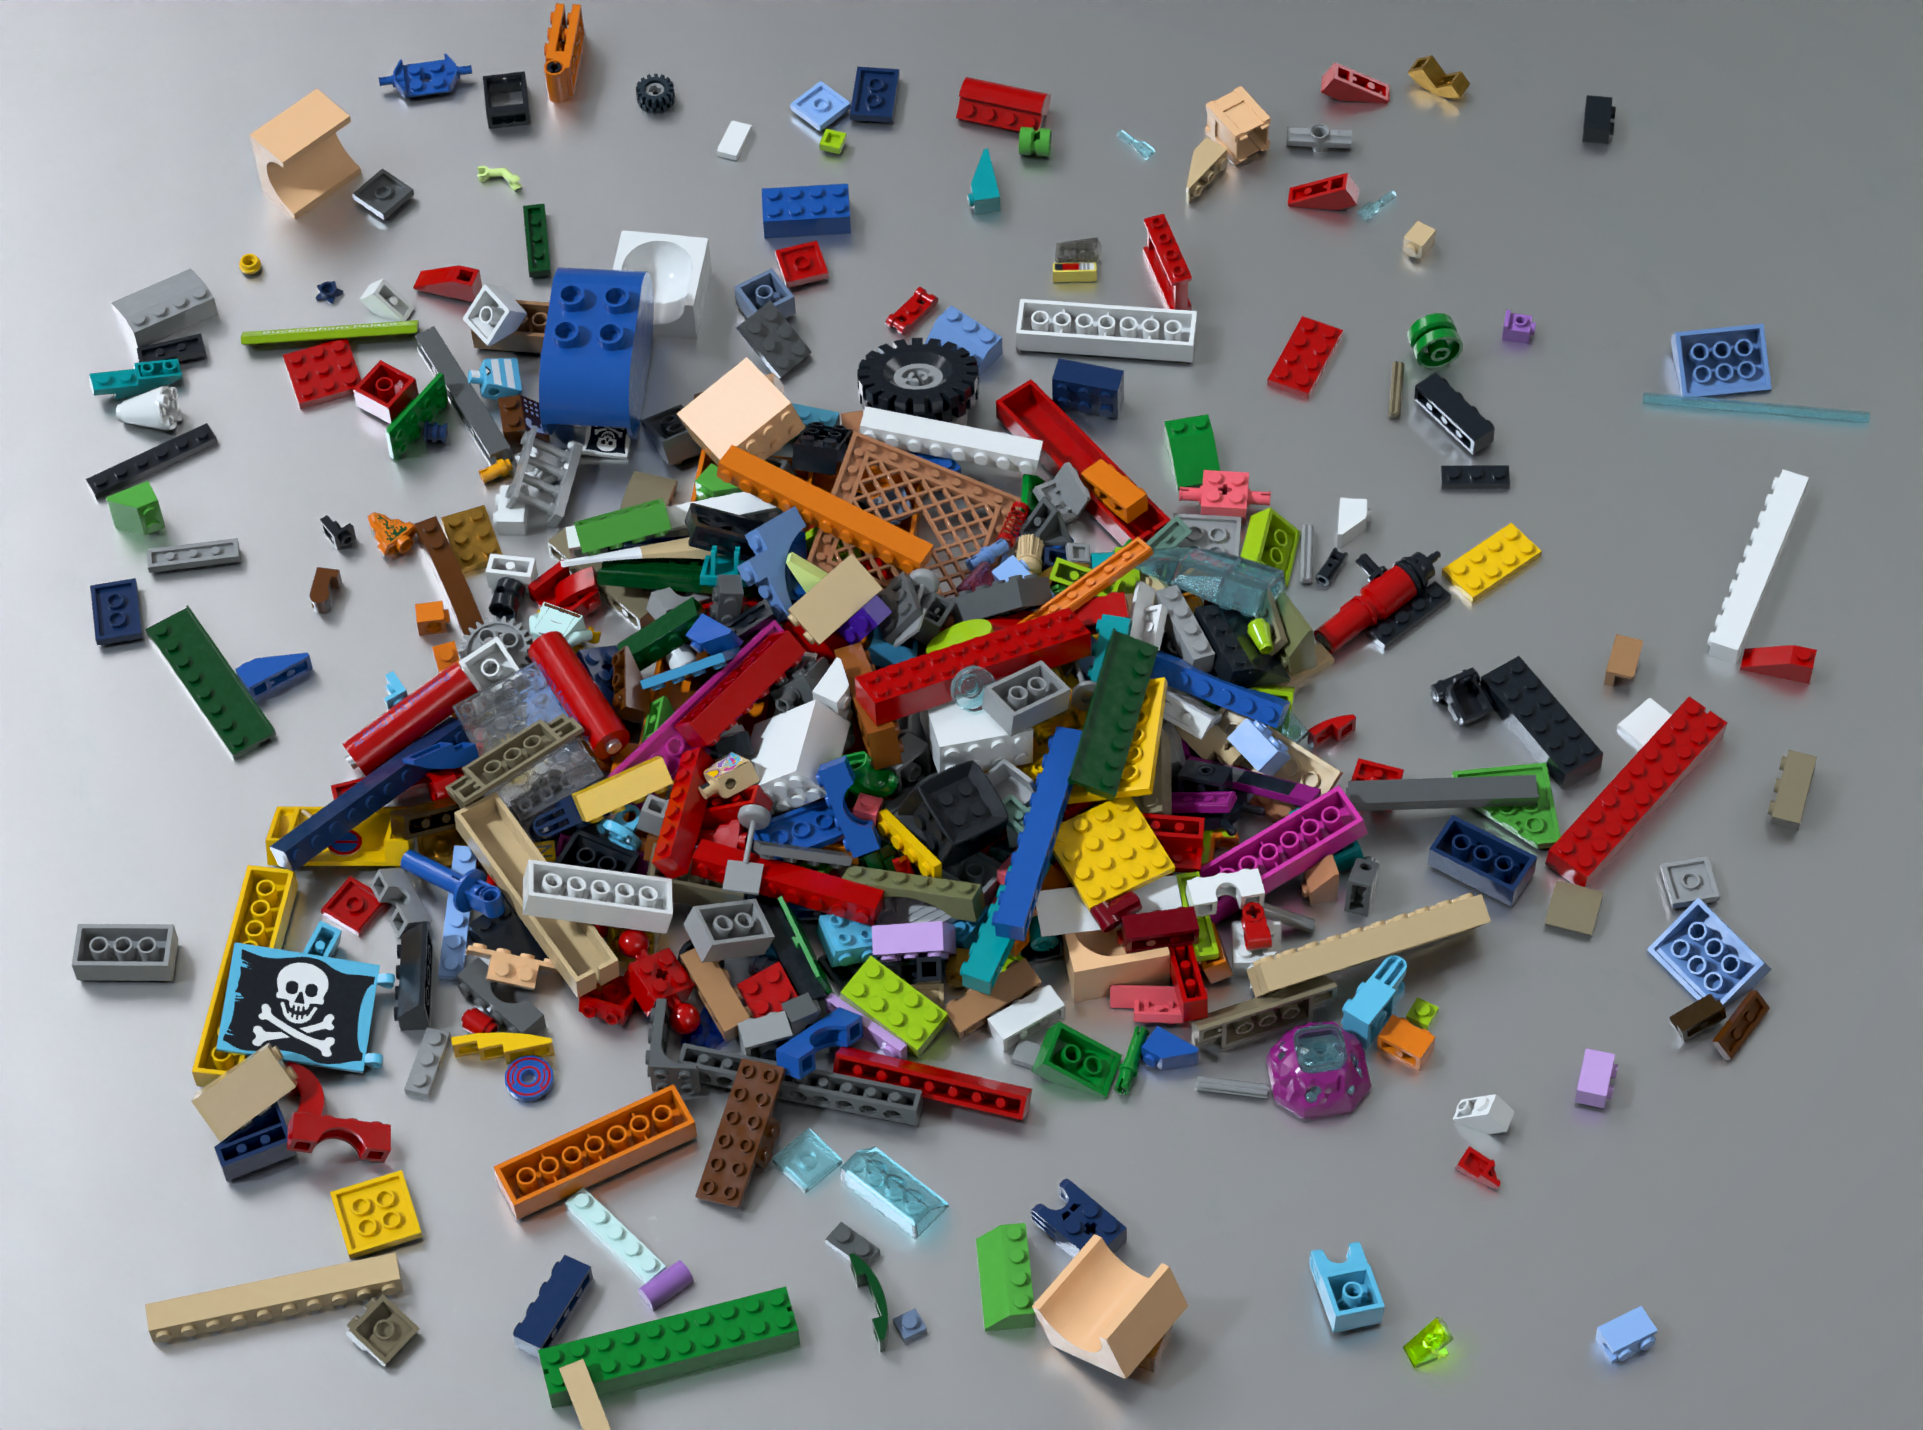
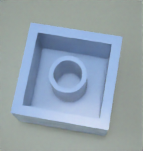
[1227,718,1291,776]

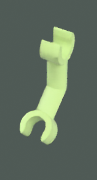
[477,166,522,191]

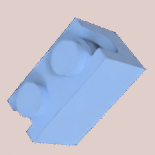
[1595,1306,1658,1363]

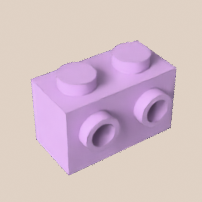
[1575,1048,1618,1108]

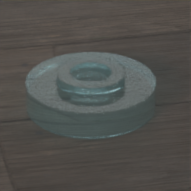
[950,666,996,712]

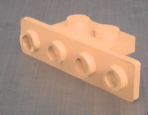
[465,943,560,990]

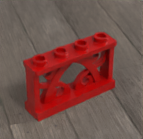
[1143,214,1192,311]

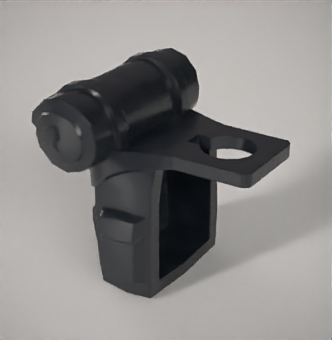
[1429,667,1493,726]

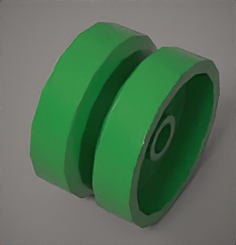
[1407,313,1463,369]

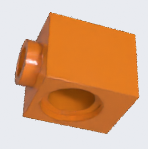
[415,601,450,636]

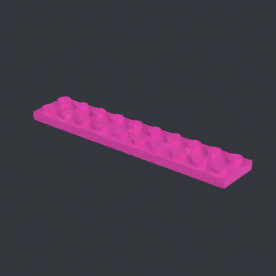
[608,620,804,811]

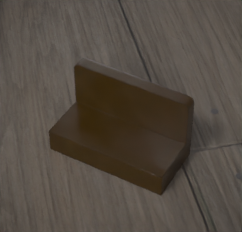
[1670,994,1727,1042]

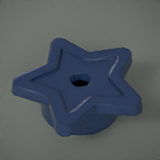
[316,281,343,304]

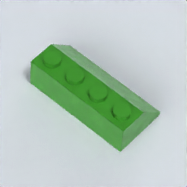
[574,498,672,556]
[976,1223,1036,1332]

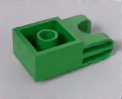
[823,751,899,808]

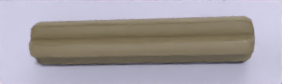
[1388,361,1404,418]

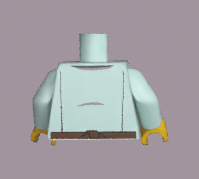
[529,602,601,648]

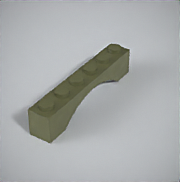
[842,865,986,922]

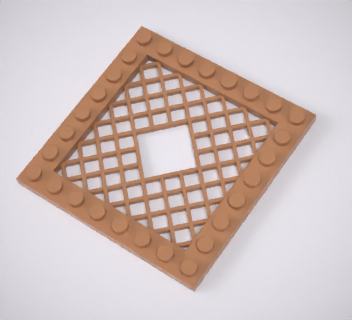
[807,431,1021,629]

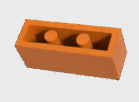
[1081,459,1148,524]

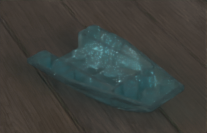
[1135,547,1286,617]

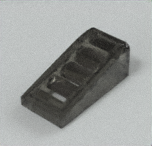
[1055,237,1102,264]

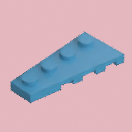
[640,646,740,691]

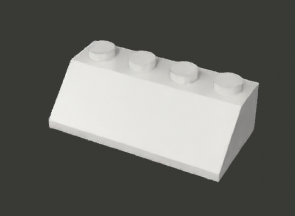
[812,657,855,755]

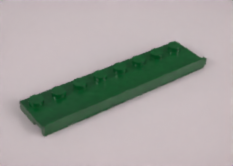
[597,549,762,598]
[145,605,276,760]
[1067,628,1159,801]

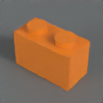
[1377,1014,1435,1071]

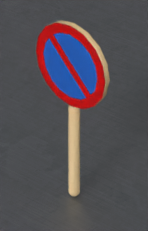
[301,809,362,857]

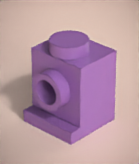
[1502,309,1536,344]

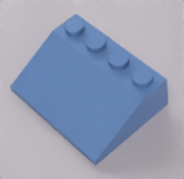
[1671,323,1772,399]
[1647,898,1771,1008]

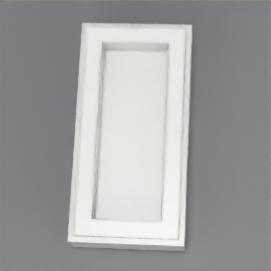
[716,120,752,161]

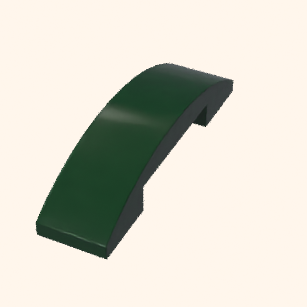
[849,1253,889,1352]

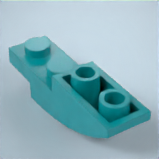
[89,359,182,399]

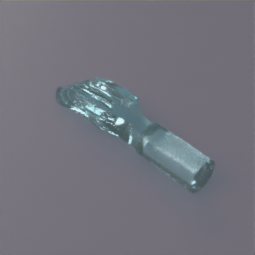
[1116,129,1155,160]
[1357,190,1397,221]

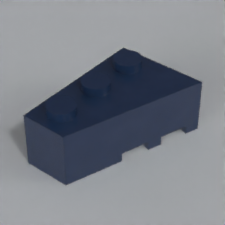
[214,1101,297,1181]

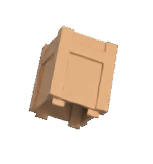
[1205,86,1271,165]

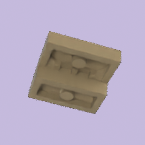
[620,471,678,509]
[1545,880,1604,937]

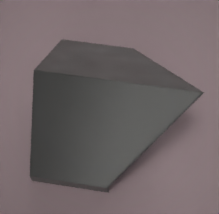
[1020,497,1073,546]

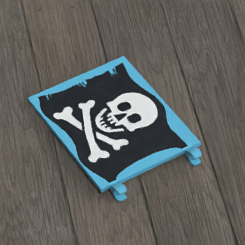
[216,942,395,1073]

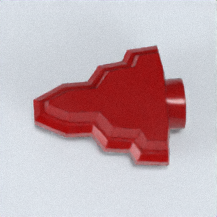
[696,819,748,851]

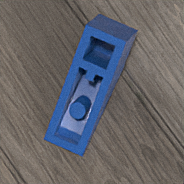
[235,653,313,700]

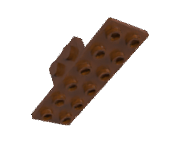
[695,1058,786,1208]

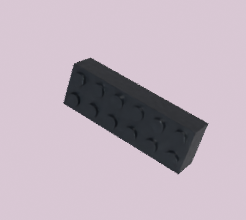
[1480,656,1603,790]

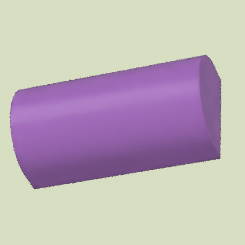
[638,1260,694,1311]

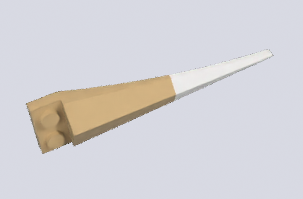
[560,537,725,567]

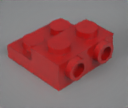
[579,976,636,1025]

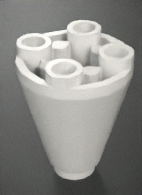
[116,386,183,431]

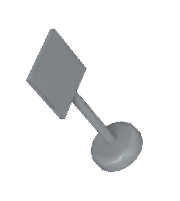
[894,568,940,648]
[1060,659,1096,711]
[722,804,772,895]

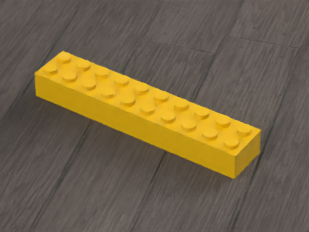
[192,865,298,1087]

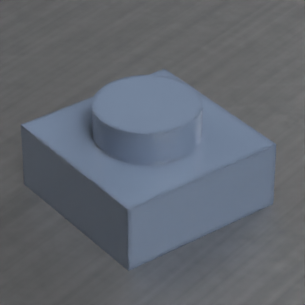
[893,1308,927,1344]

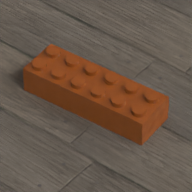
[834,642,904,770]

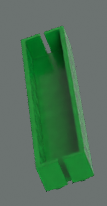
[538,1286,800,1408]

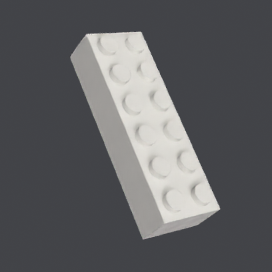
[523,860,673,934]

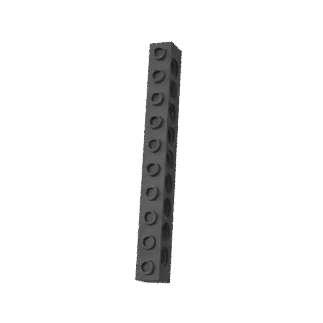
[677,1043,923,1126]

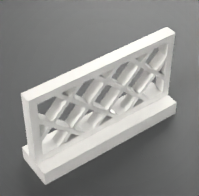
[1163,686,1223,740]

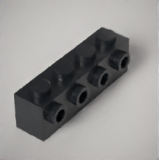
[1414,373,1495,455]

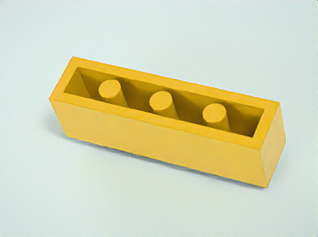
[571,756,673,824]

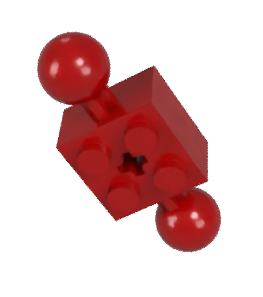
[618,929,700,1034]

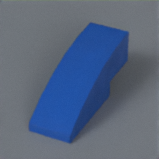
[402,742,479,769]

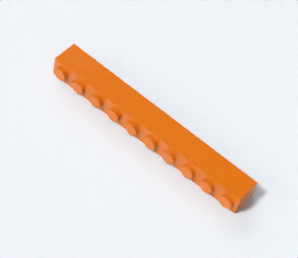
[717,445,933,574]

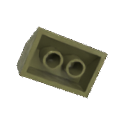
[1275,592,1317,675]

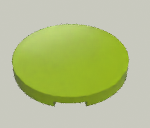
[926,619,994,653]

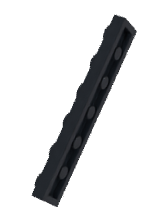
[86,423,218,500]

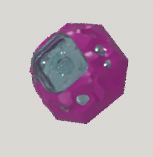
[1266,1021,1372,1119]

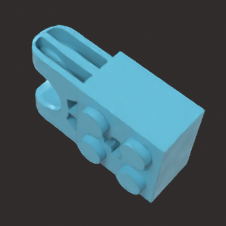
[1341,955,1407,1050]
[1309,1242,1385,1333]

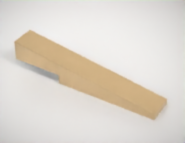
[559,1359,611,1430]

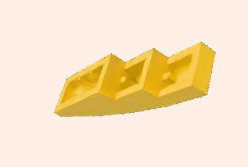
[451,1032,555,1064]

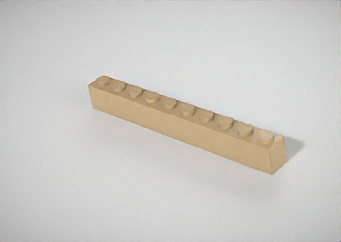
[145,1252,403,1342]

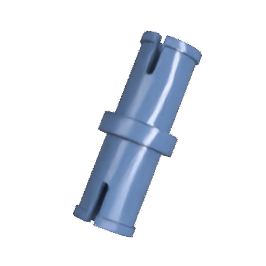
[965,538,1009,573]

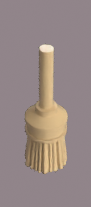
[1013,534,1044,575]

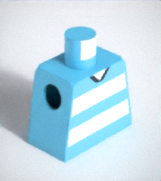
[468,358,522,401]

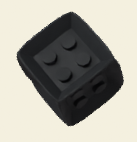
[898,760,1009,869]

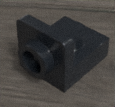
[320,515,356,550]

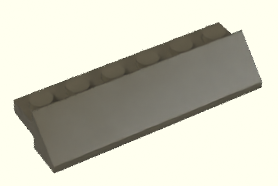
[445,713,584,809]
[1189,975,1337,1048]

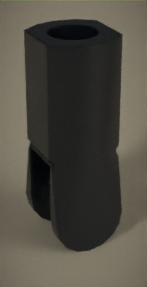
[1316,547,1349,587]

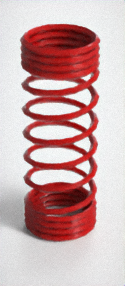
[997,501,1030,549]

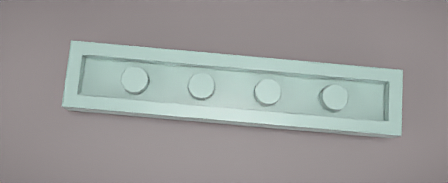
[564,1187,667,1283]

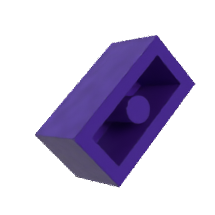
[837,594,892,645]

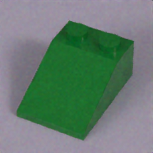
[1164,414,1220,491]
[1031,1022,1122,1098]

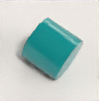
[1029,915,1059,951]

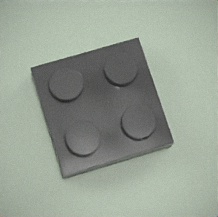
[352,168,414,220]

